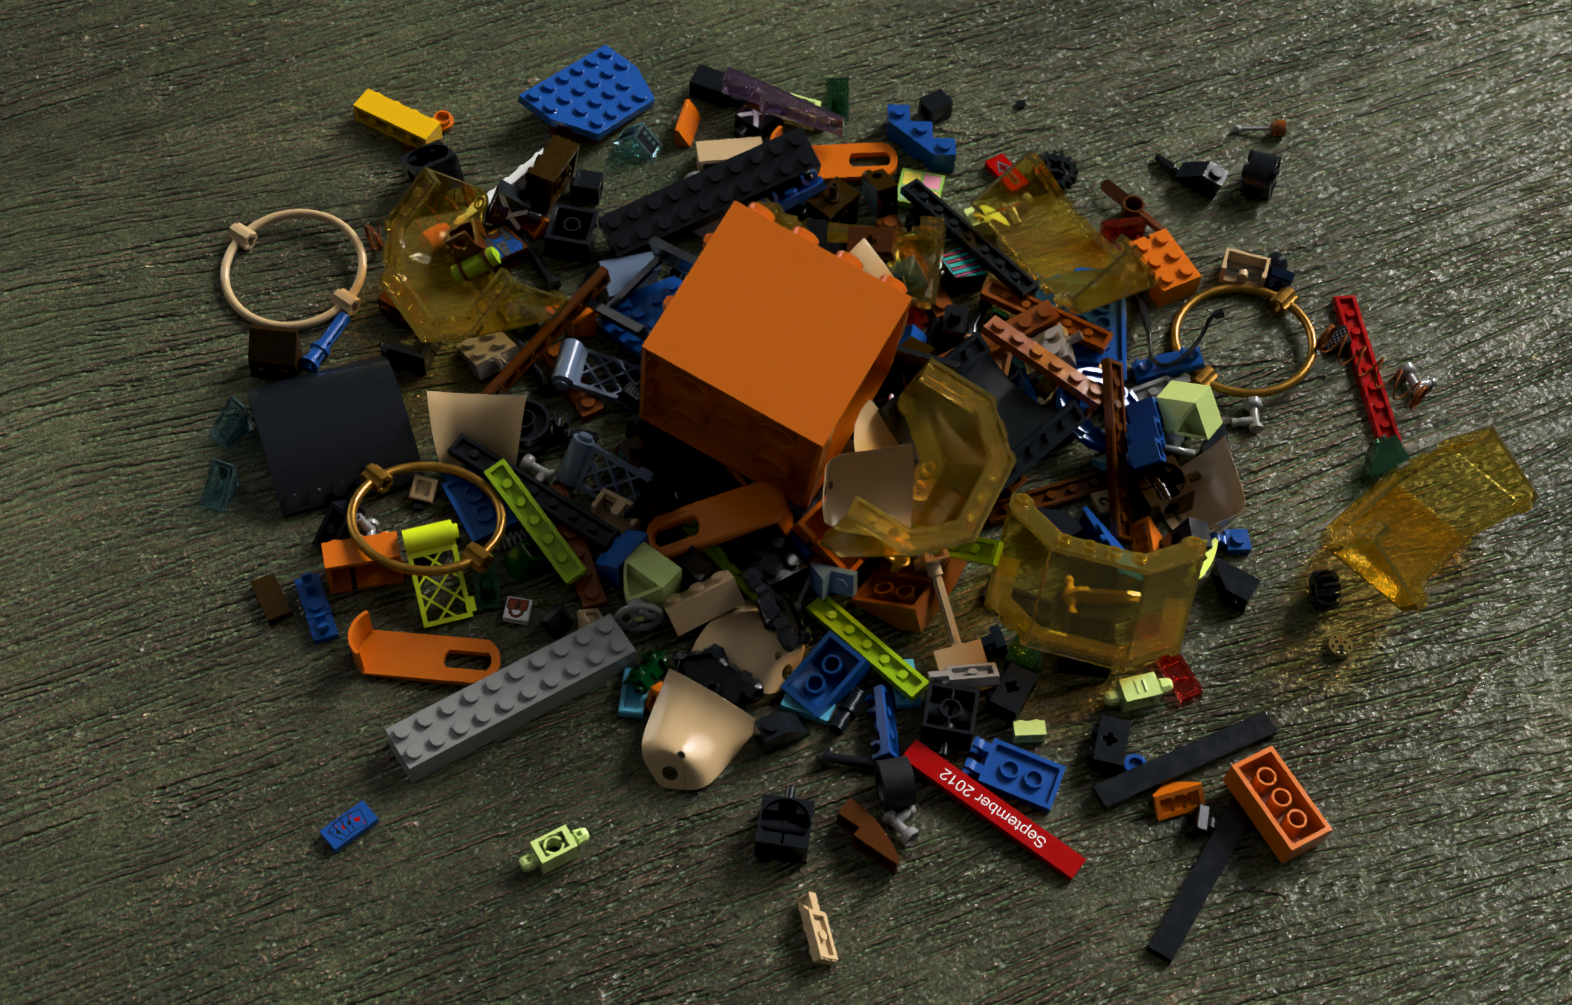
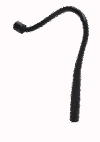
[1132,289,1225,368]

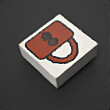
[503,596,533,625]

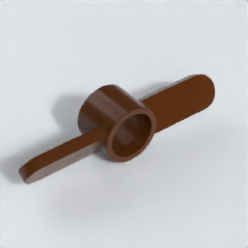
[1100,180,1165,232]

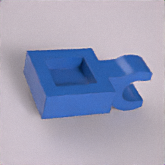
[1210,529,1252,555]

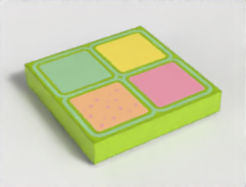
[898,167,945,209]

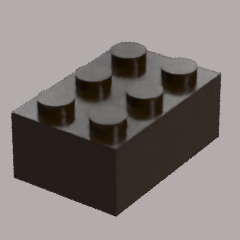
[523,135,580,216]

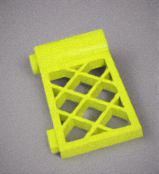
[401,519,477,628]

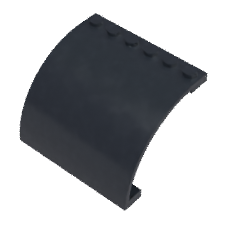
[878,331,1087,502]
[246,355,424,516]

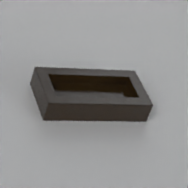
[250,573,293,626]

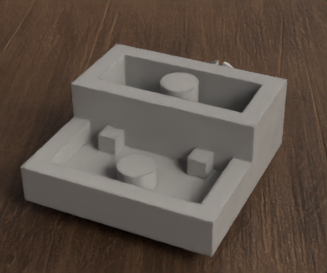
[1024,323,1084,380]
[456,326,519,380]

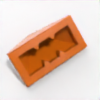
[1131,516,1163,568]
[1152,781,1206,821]

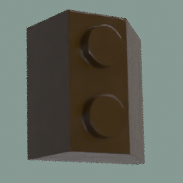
[248,324,303,380]

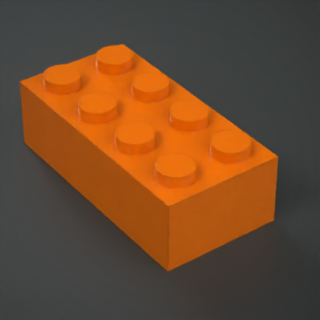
[1222,746,1333,864]

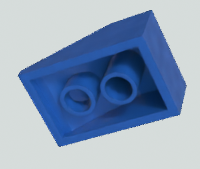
[780,630,872,719]

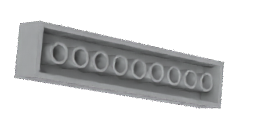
[385,614,636,783]

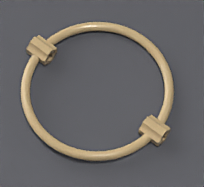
[220,209,367,330]

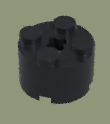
[1240,149,1281,198]

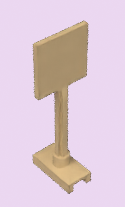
[913,547,995,691]

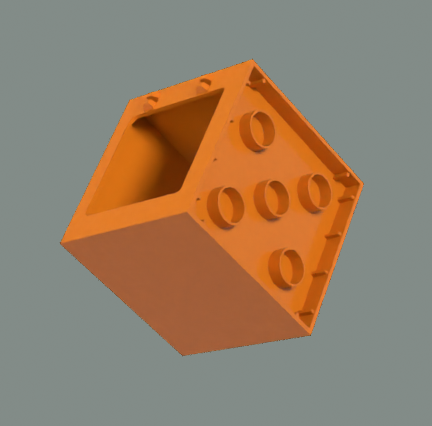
[639,200,913,511]

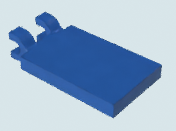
[441,463,518,544]
[962,736,1066,814]

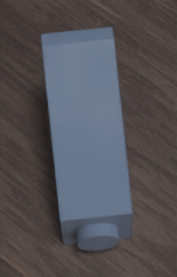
[599,252,661,303]

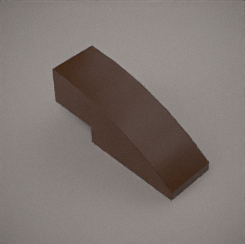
[836,798,900,875]

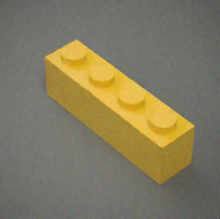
[353,89,442,148]

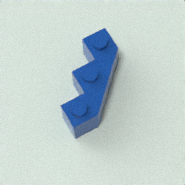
[886,104,956,172]
[1125,397,1166,470]

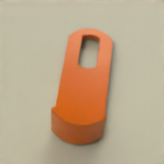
[770,125,898,182]
[646,480,793,561]
[348,610,501,686]

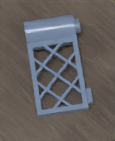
[551,338,641,412]
[556,431,656,511]

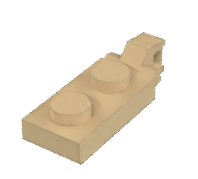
[797,891,838,966]

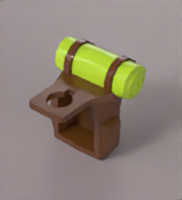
[444,218,501,284]

